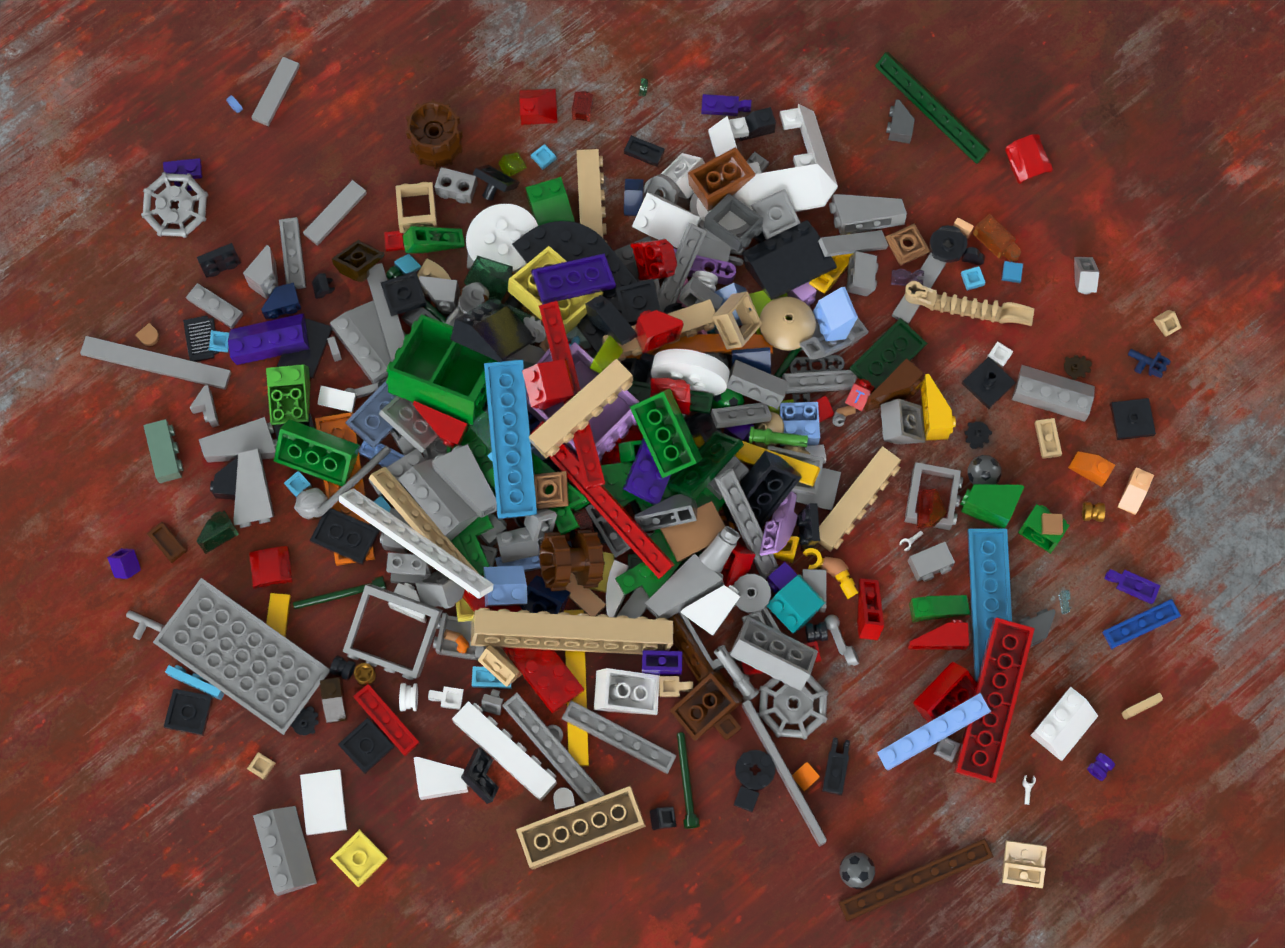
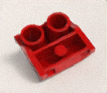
[1005,134,1053,184]
[630,239,677,280]
[650,378,690,415]
[249,546,293,589]

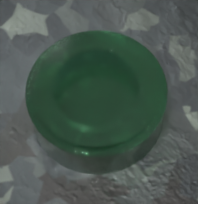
[638,78,648,97]

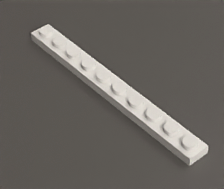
[339,488,494,599]

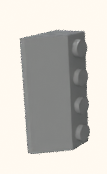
[1012,365,1095,422]
[398,458,479,540]
[730,616,818,691]
[253,806,317,896]

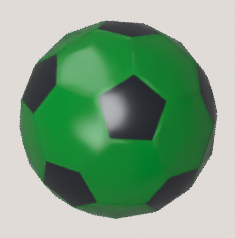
[712,388,744,409]

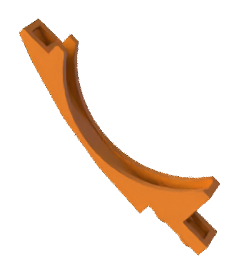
[626,334,773,359]

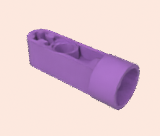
[674,248,736,285]

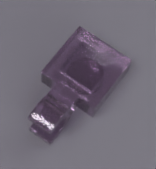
[891,269,924,286]

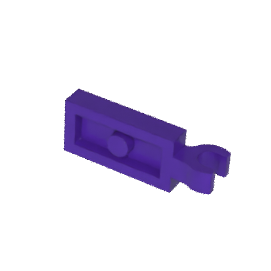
[701,94,751,116]
[1104,569,1160,604]

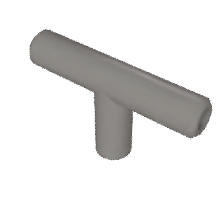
[126,610,164,640]

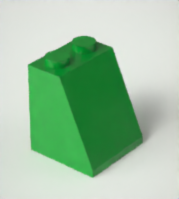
[960,484,1024,529]

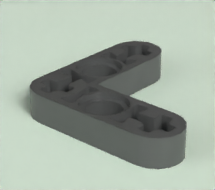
[790,355,845,403]

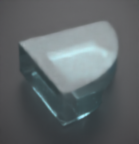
[1058,590,1071,614]

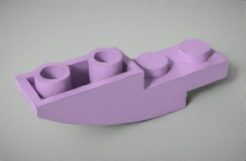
[759,492,798,556]

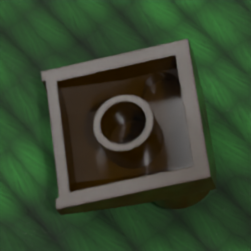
[332,240,385,282]

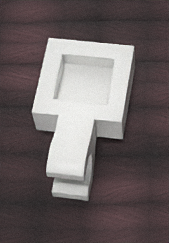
[428,686,464,710]

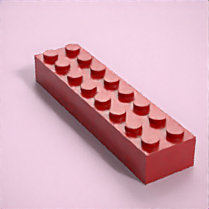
[954,618,1035,784]

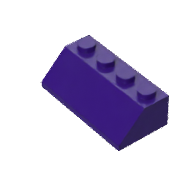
[228,314,310,365]

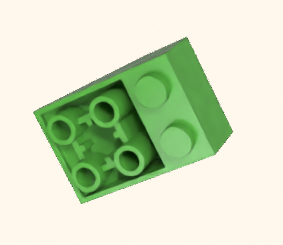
[266,364,310,425]

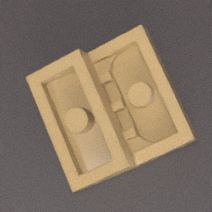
[1002,840,1047,888]

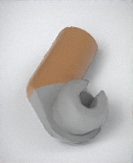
[832,405,856,427]

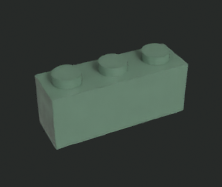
[143,419,184,483]

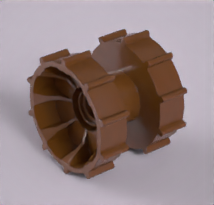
[406,99,463,169]
[539,529,605,591]

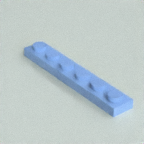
[877,693,992,770]

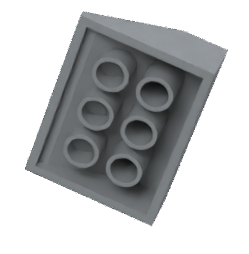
[330,300,406,384]

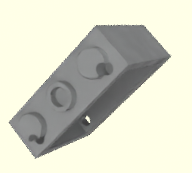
[904,462,963,530]

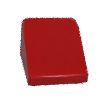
[814,396,834,423]

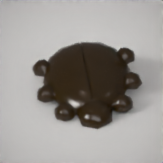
[1064,355,1092,380]

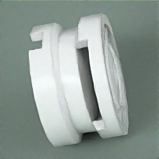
[692,271,718,292]
[399,683,418,711]

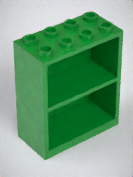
[386,314,505,425]

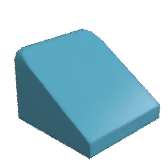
[394,254,421,275]

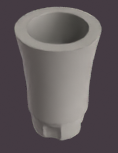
[699,526,740,572]

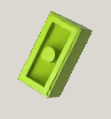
[590,335,624,374]

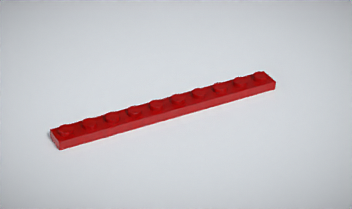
[539,301,605,489]
[530,421,674,579]

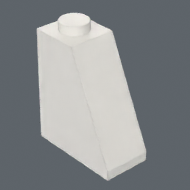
[681,585,741,635]
[414,757,468,800]

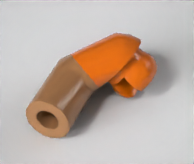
[443,629,469,654]

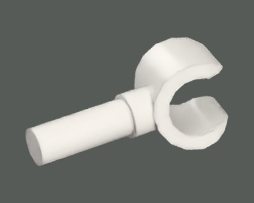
[900,531,923,551]
[1022,775,1036,805]

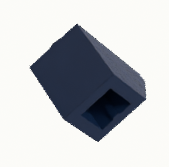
[261,282,301,319]

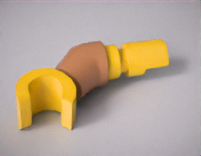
[803,548,858,599]

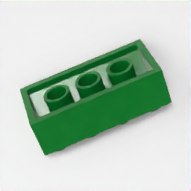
[630,388,702,478]
[274,419,360,486]

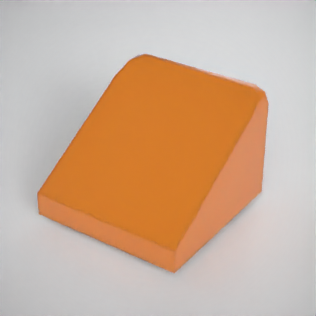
[792,762,820,791]

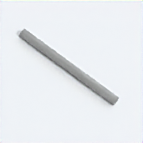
[317,446,391,516]

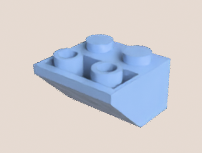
[779,402,820,446]

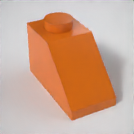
[1068,451,1115,487]

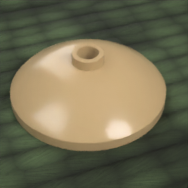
[759,297,816,351]

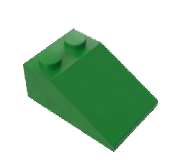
[526,177,575,226]

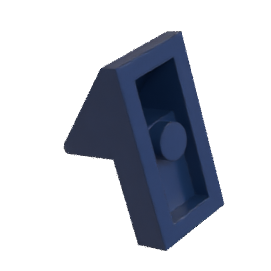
[624,179,644,216]

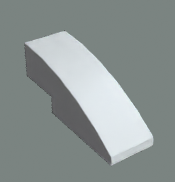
[606,560,629,617]

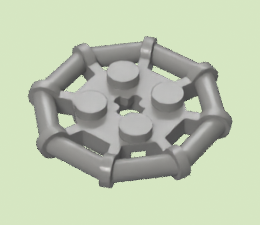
[141,172,208,238]
[758,675,829,740]

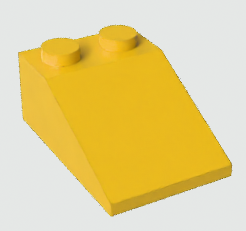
[920,374,956,441]

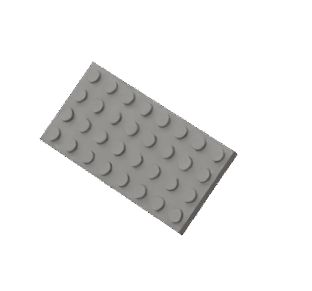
[153,578,330,735]

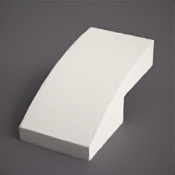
[317,386,357,412]

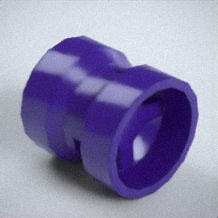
[1087,753,1115,781]

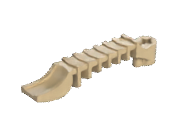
[905,281,1034,326]

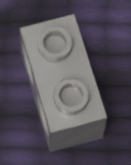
[434,167,477,203]

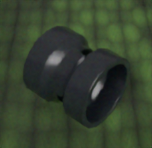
[805,621,828,643]
[329,655,356,681]

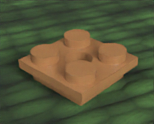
[885,223,930,266]
[534,471,569,510]

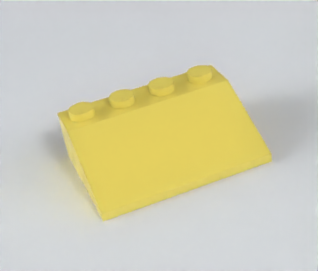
[508,246,603,335]

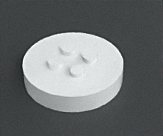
[466,204,538,279]
[651,349,730,396]

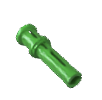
[749,426,808,448]

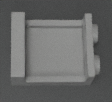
[386,553,432,585]
[433,613,486,661]

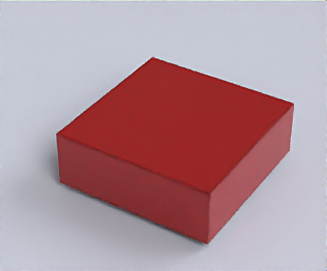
[384,231,405,252]

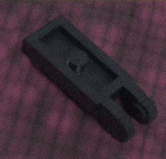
[822,737,850,796]

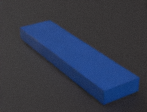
[1102,599,1181,650]

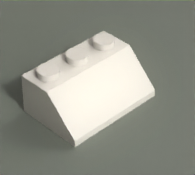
[1030,687,1098,761]

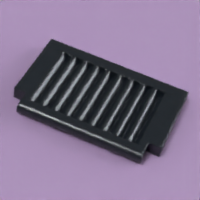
[183,316,219,362]

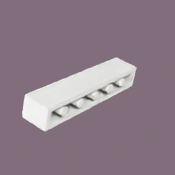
[452,701,557,801]

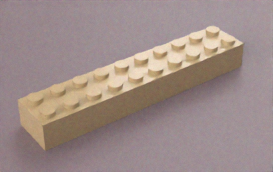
[471,608,673,655]

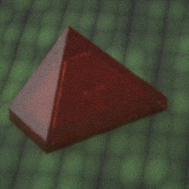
[917,488,947,529]

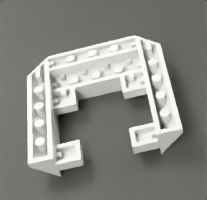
[708,104,838,212]

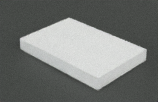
[300,769,347,836]

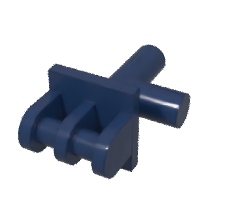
[1128,349,1171,378]

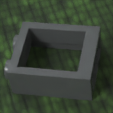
[704,193,763,252]

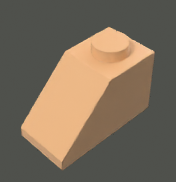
[1118,467,1154,515]

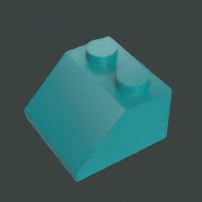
[767,575,826,633]

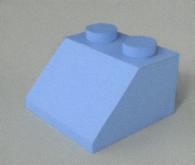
[813,287,858,342]
[483,566,527,607]

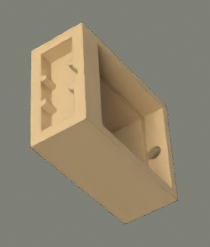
[396,182,437,233]
[712,291,762,350]

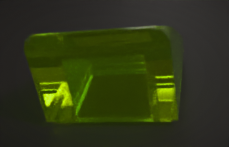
[499,153,526,176]

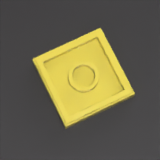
[330,829,388,888]

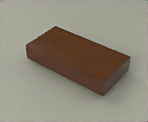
[147,522,187,563]

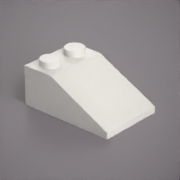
[632,193,702,248]
[594,668,660,715]

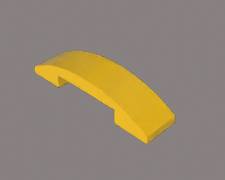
[809,253,854,294]

